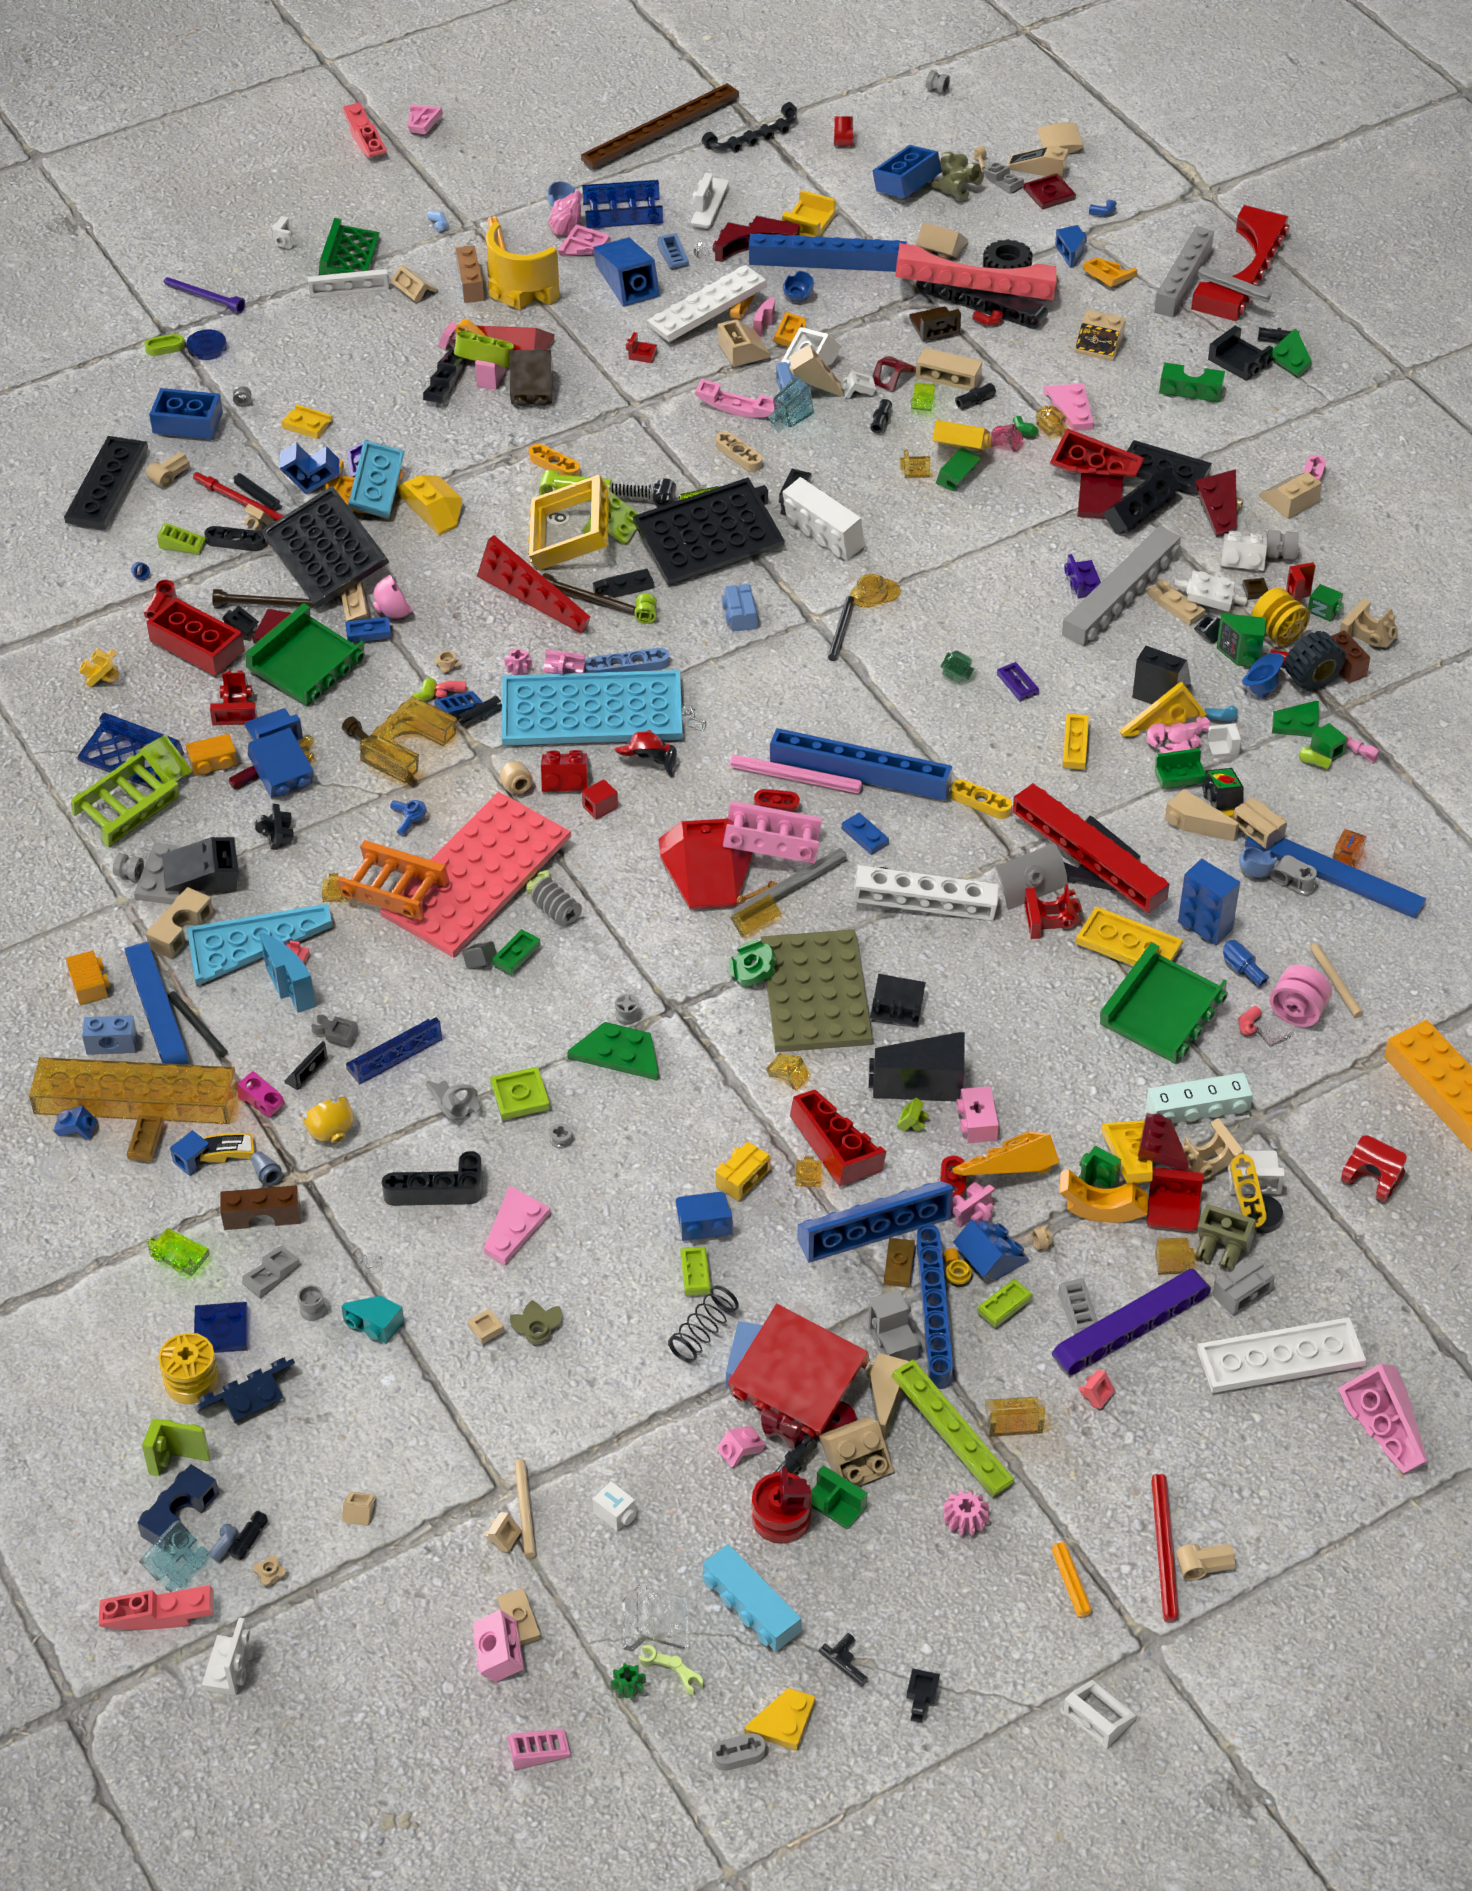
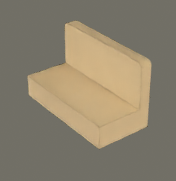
[391,265,438,302]

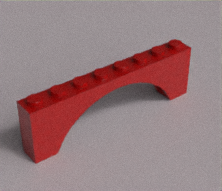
[1191,205,1290,321]

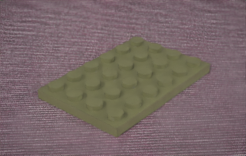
[761,929,872,1052]

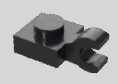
[906,1668,940,1723]

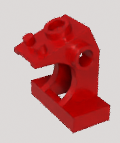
[210,670,258,726]
[1024,884,1083,939]

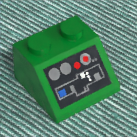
[1217,613,1266,667]

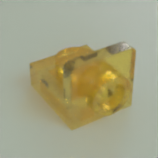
[900,449,930,478]
[766,1053,810,1090]

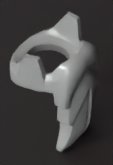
[426,1081,482,1119]

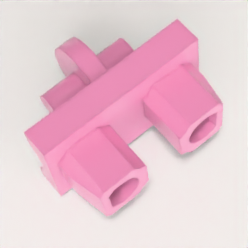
[543,649,586,674]
[952,1182,995,1228]

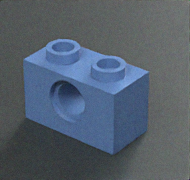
[82,1016,137,1055]

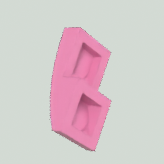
[753,297,775,337]

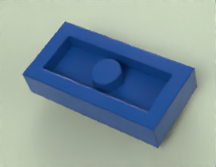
[345,617,391,643]
[841,812,889,855]

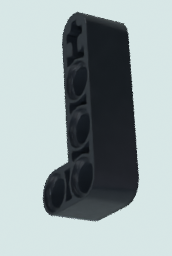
[381,1151,483,1206]

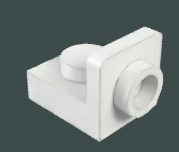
[842,370,876,398]

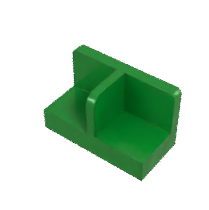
[811,1465,868,1529]

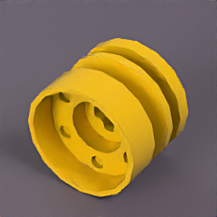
[1251,587,1310,646]
[158,1333,220,1404]

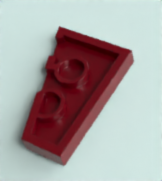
[1195,469,1237,537]

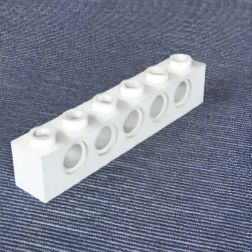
[853,865,998,921]

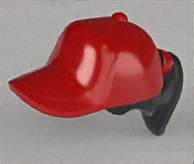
[614,730,677,777]

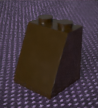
[510,350,553,406]

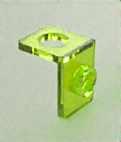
[910,382,935,411]

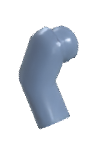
[208,1524,239,1562]

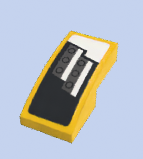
[199,1133,254,1163]

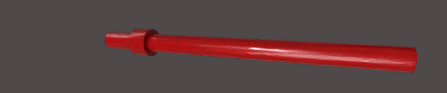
[193,472,284,521]

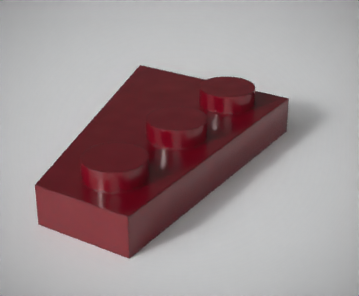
[1137,1113,1189,1171]

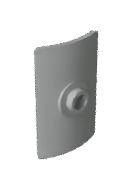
[995,843,1068,910]

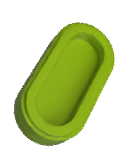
[144,334,185,356]

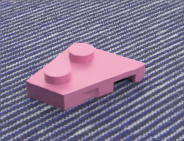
[408,104,443,135]
[558,224,611,256]

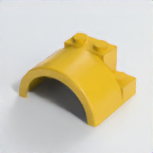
[486,222,560,310]

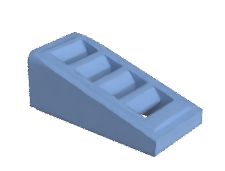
[657,233,689,269]

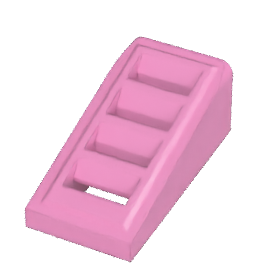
[507,1729,571,1770]

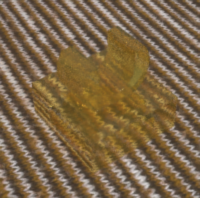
[322,873,347,902]
[795,1156,822,1187]

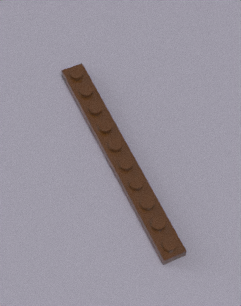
[581,83,739,169]

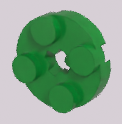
[729,940,776,987]

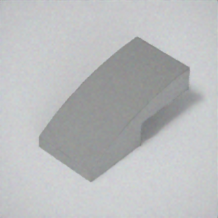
[242,1246,299,1298]

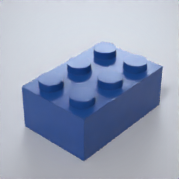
[872,145,942,199]
[149,388,223,439]
[1178,858,1240,945]

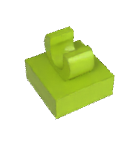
[896,1098,929,1132]

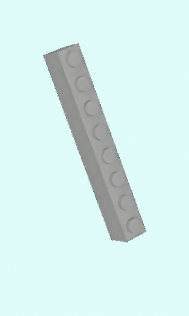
[1062,526,1181,647]

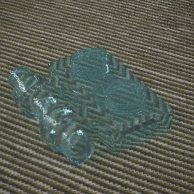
[139,1520,209,1592]

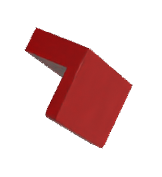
[1286,562,1316,603]

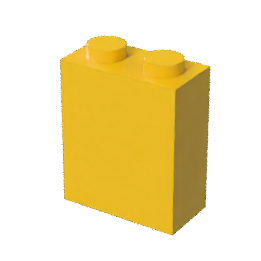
[932,420,992,452]

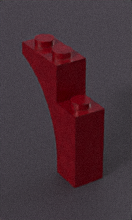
[712,215,800,262]

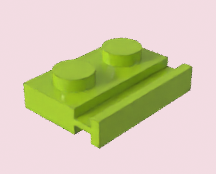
[140,734,192,783]

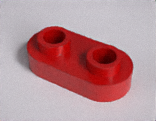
[754,789,800,813]
[940,1155,966,1198]

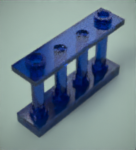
[582,180,663,229]

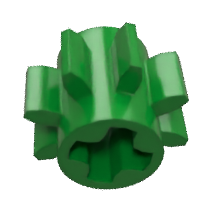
[611,1663,646,1701]

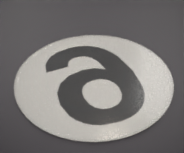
[546,510,569,525]

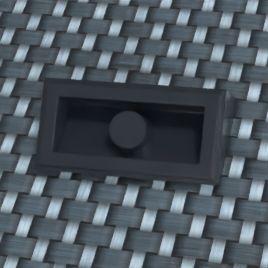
[284,1041,328,1090]

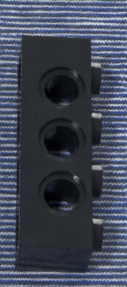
[1103,466,1182,534]

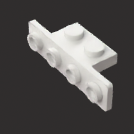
[691,173,729,228]

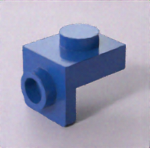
[53,1106,98,1140]

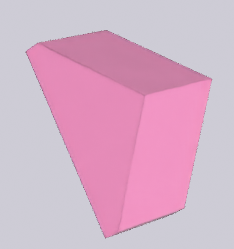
[475,360,506,390]

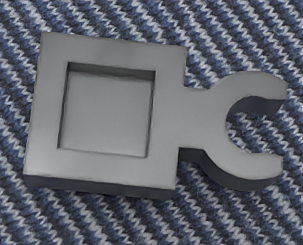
[311,1015,358,1046]

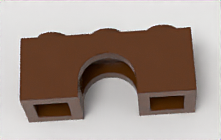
[220,1185,301,1230]

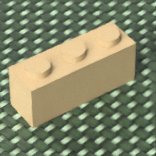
[916,348,982,391]

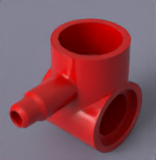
[834,116,853,146]

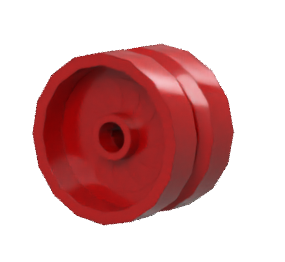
[752,1472,812,1544]

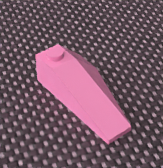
[1338,1364,1428,1473]

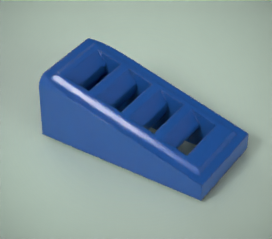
[434,691,483,725]

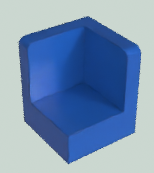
[170,1130,209,1176]

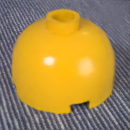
[302,1097,354,1143]

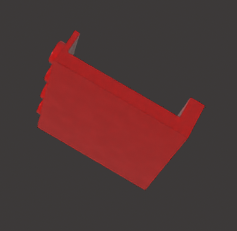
[727,1303,870,1440]

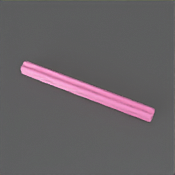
[730,754,862,794]

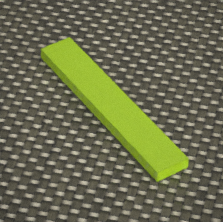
[891,1359,1015,1497]

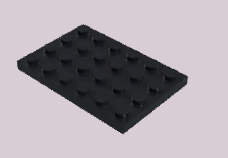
[633,477,785,585]
[261,486,390,609]

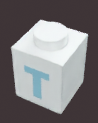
[592,1481,636,1532]

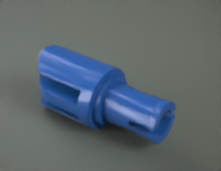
[1223,940,1269,987]

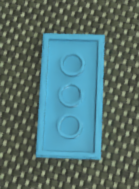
[348,440,405,518]

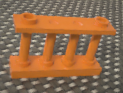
[336,840,449,920]

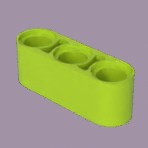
[454,331,514,367]

